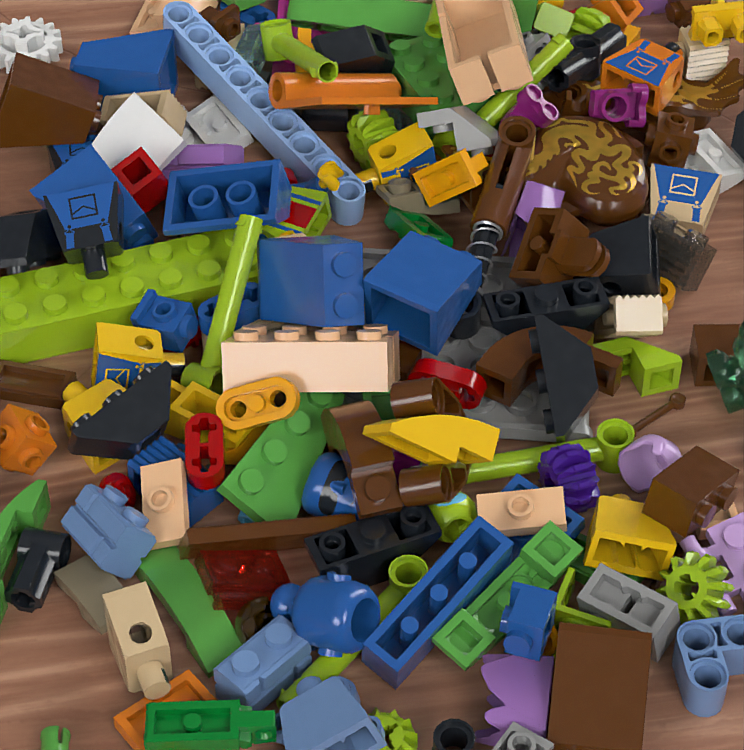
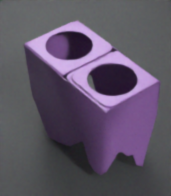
[501,180,565,257]
[474,654,554,746]

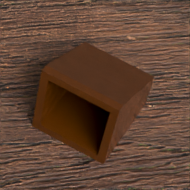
[0,52,103,148]
[547,622,652,750]

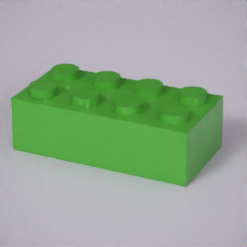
[389,33,500,141]

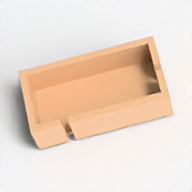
[435,0,534,106]
[221,324,400,392]

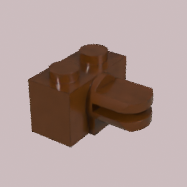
[509,207,610,288]

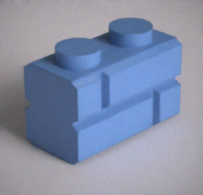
[60,483,156,580]
[213,615,312,711]

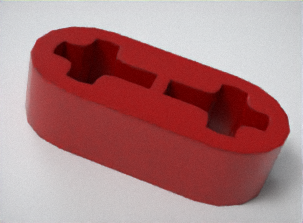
[407,358,487,410]
[185,412,225,490]

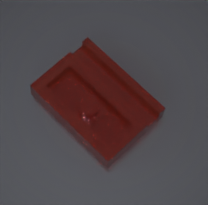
[193,550,291,610]

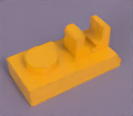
[412,148,489,208]

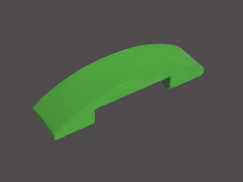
[0,479,51,624]
[431,520,583,671]
[134,546,243,678]

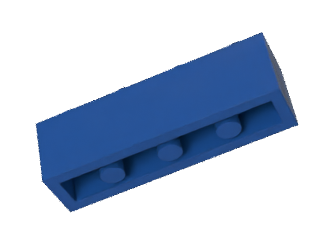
[361,516,514,690]

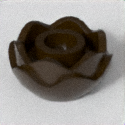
[235,596,274,644]

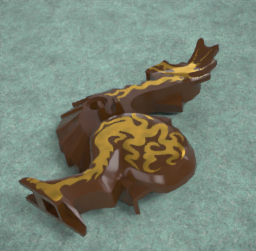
[441,58,744,227]

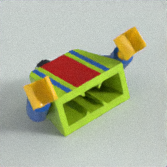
[259,161,344,239]

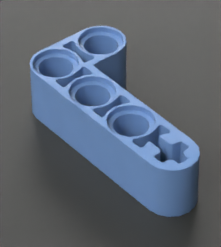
[672,614,744,717]

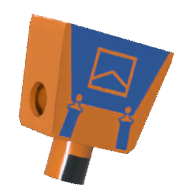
[600,39,685,117]

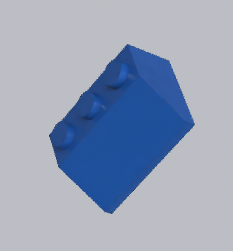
[163,159,292,236]

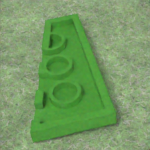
[217,392,345,522]

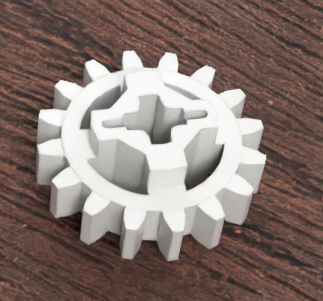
[0,16,63,74]

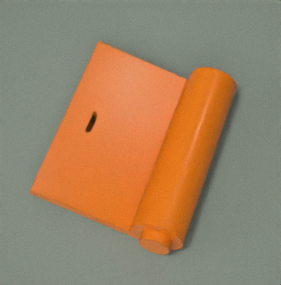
[268,72,438,115]

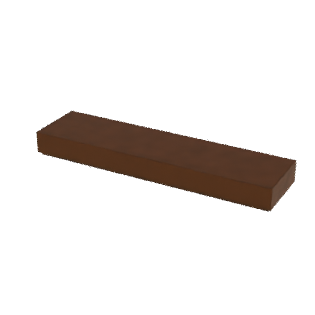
[178,513,356,560]

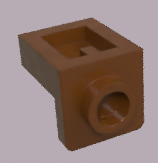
[199,3,241,42]

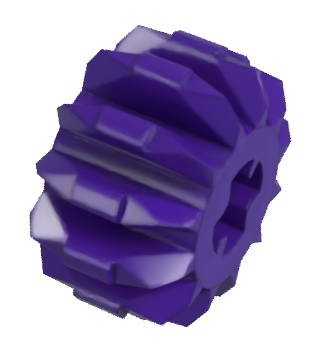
[537,443,600,514]

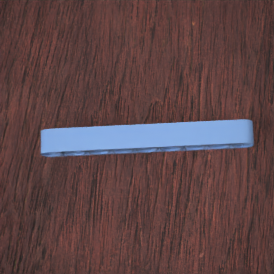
[163,1,366,226]

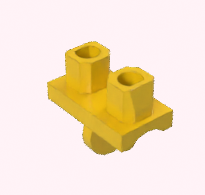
[688,0,744,47]

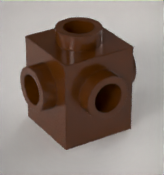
[644,111,699,168]

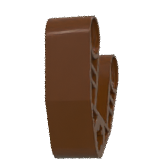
[390,377,472,507]

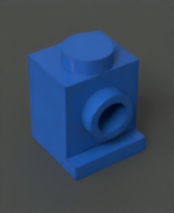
[130,289,199,353]
[499,581,558,662]

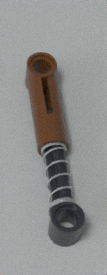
[450,116,536,340]

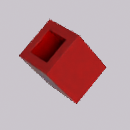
[111,147,168,214]

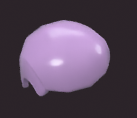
[618,434,682,493]

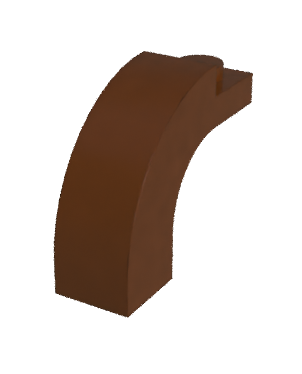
[475,326,623,407]
[320,400,403,520]

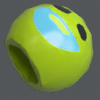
[428,491,478,543]

